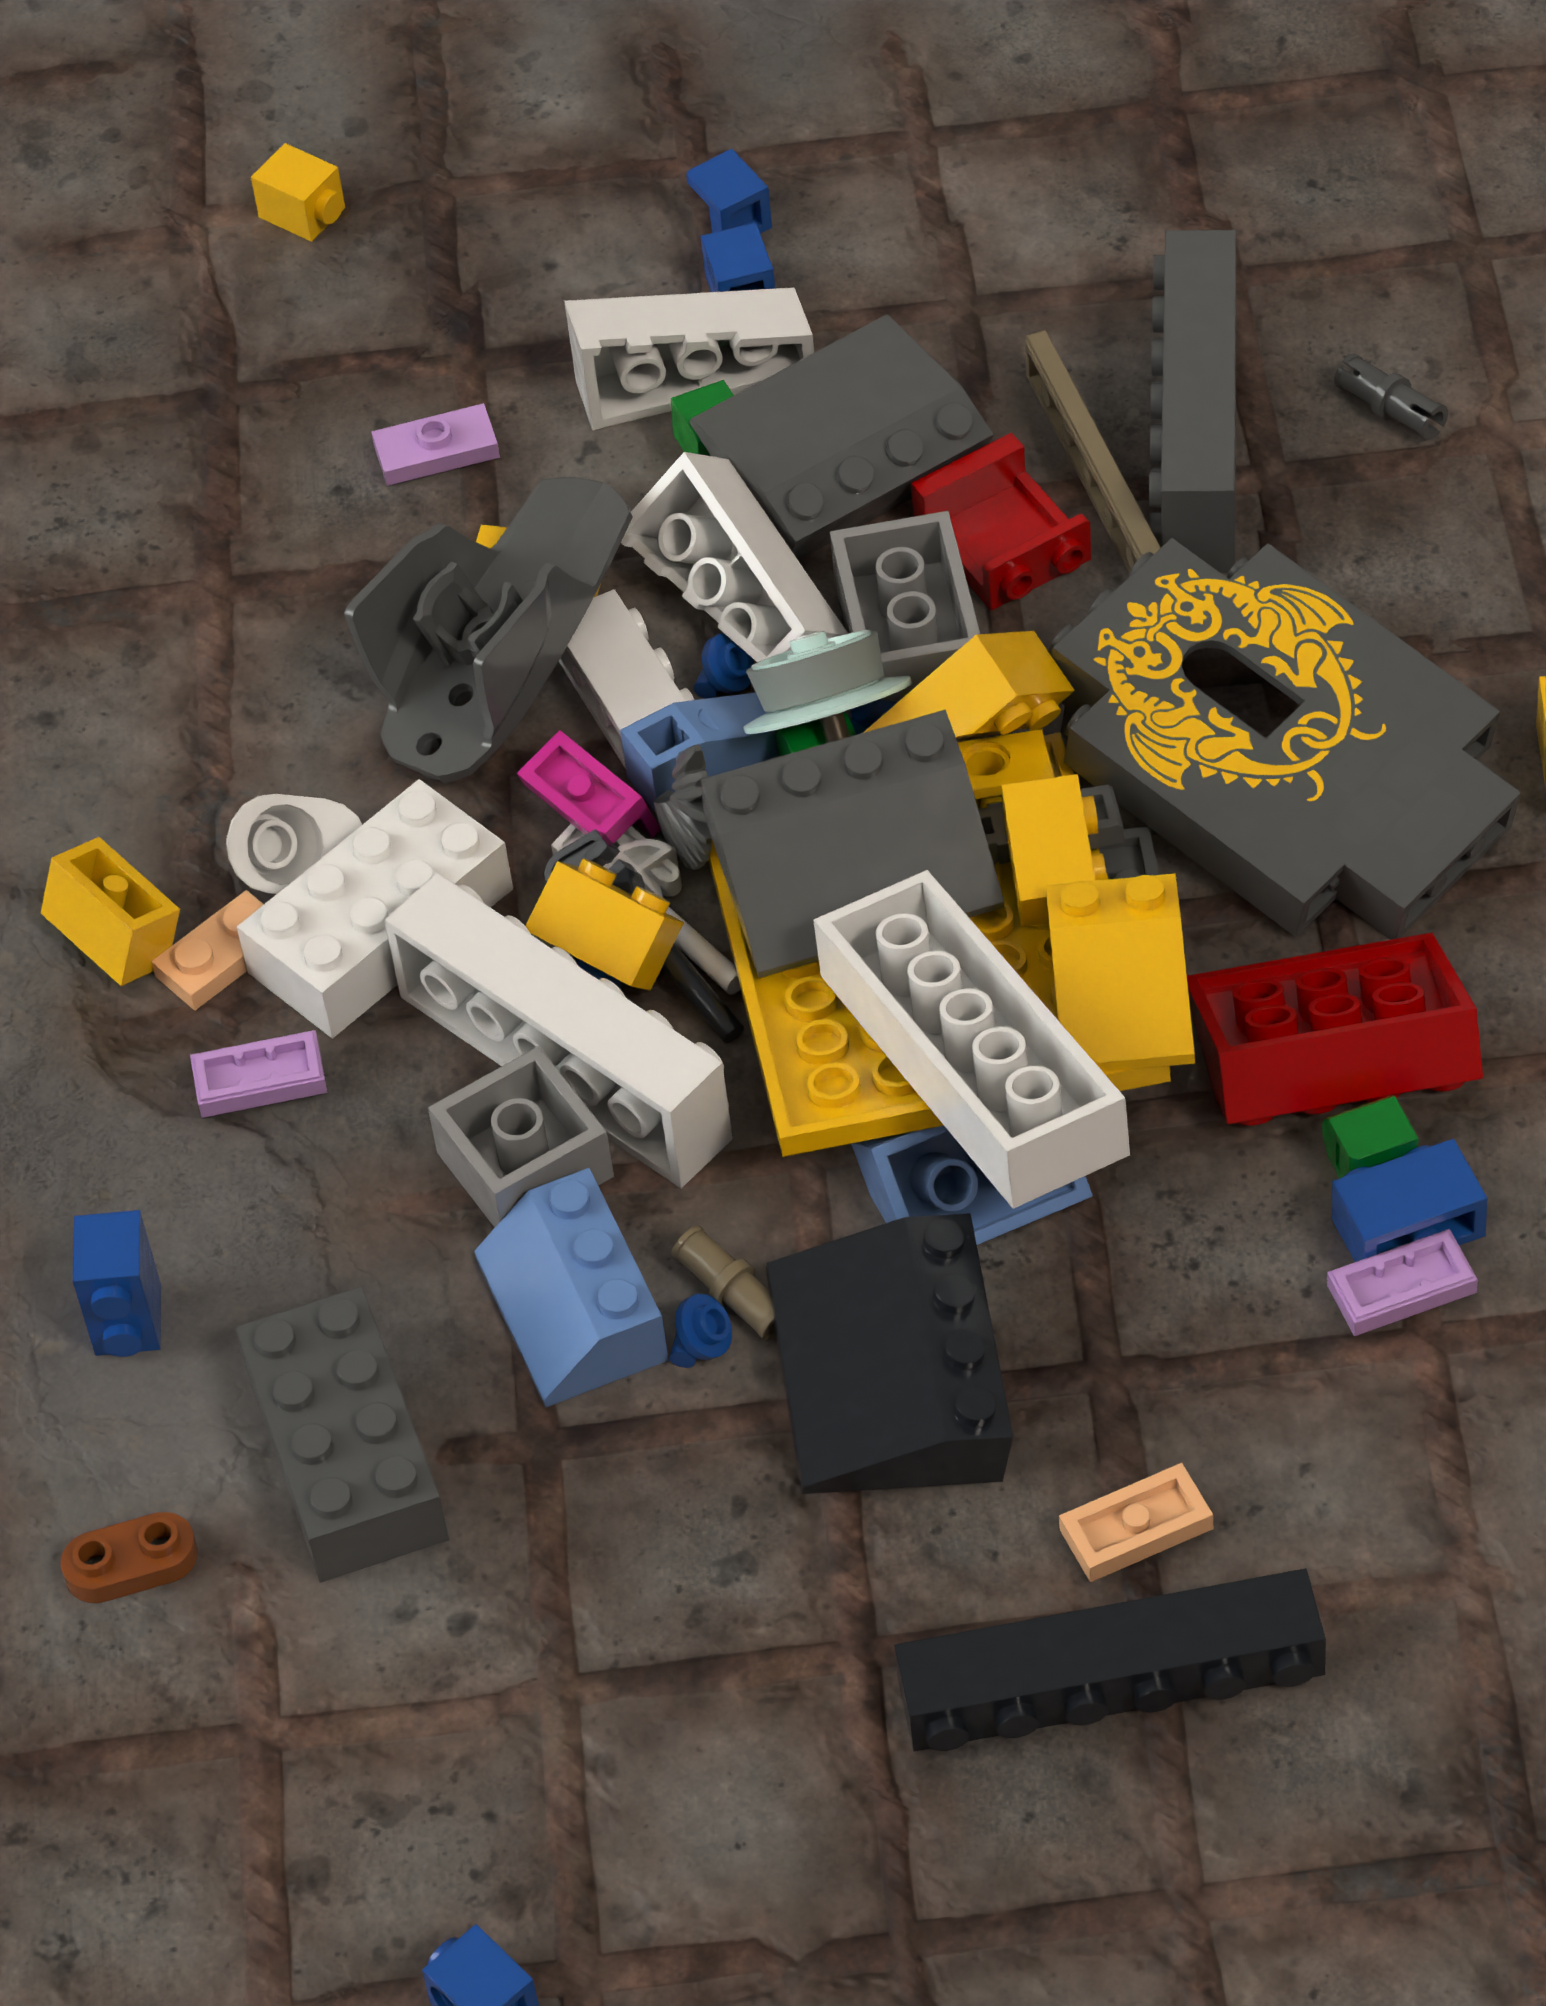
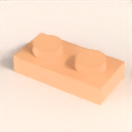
[151,890,264,1011]
[1059,1463,1214,1582]

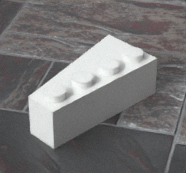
[564,287,814,430]

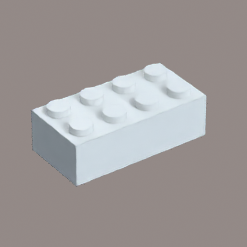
[237,779,513,1039]

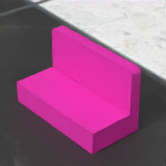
[517,730,661,843]

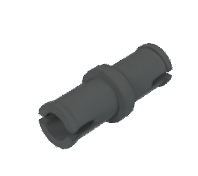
[1334,354,1448,440]

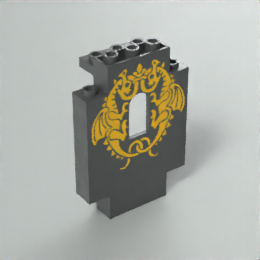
[1048,538,1521,940]

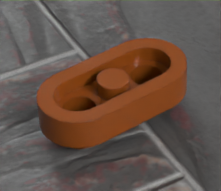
[60,1512,198,1603]

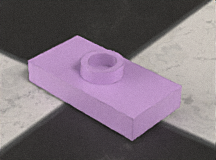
[371,403,500,486]
[190,1030,328,1118]
[1327,1229,1478,1336]

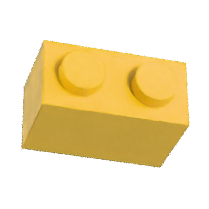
[1001,774,1107,927]
[41,837,180,986]
[525,858,684,991]

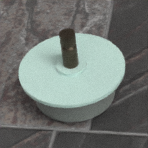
[743,630,912,743]

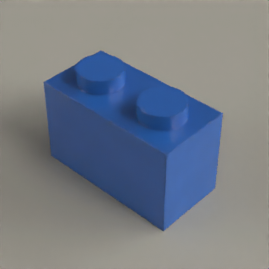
[1331,1139,1488,1262]
[73,1210,161,1357]

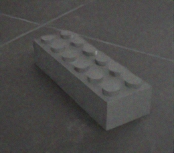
[1149,230,1237,572]

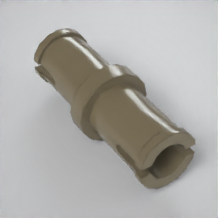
[671,1225,776,1341]

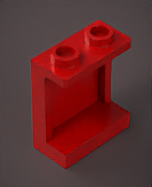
[911,432,1092,611]

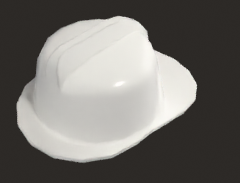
[226,794,362,894]

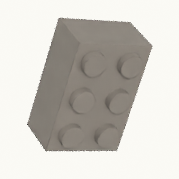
[830,511,980,702]

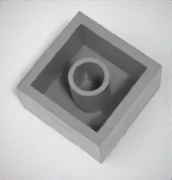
[428,1046,614,1228]

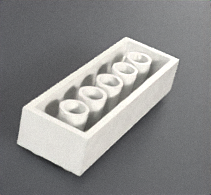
[813,870,1130,1209]
[385,873,733,1189]

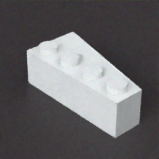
[621,452,848,662]

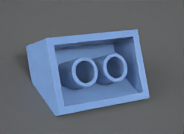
[851,1126,1093,1245]
[474,1168,669,1408]

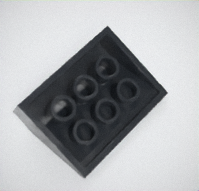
[766,1213,1013,1494]

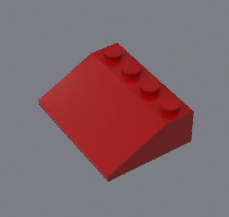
[1187,932,1483,1126]

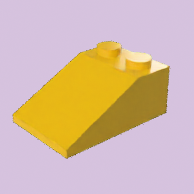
[863,631,1075,742]
[1046,873,1195,1071]

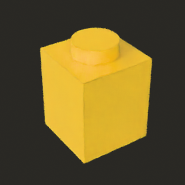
[251,143,346,242]

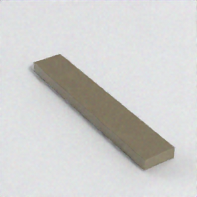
[1025,330,1160,573]

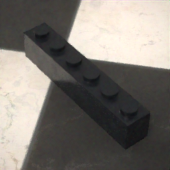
[894,1568,1326,1752]

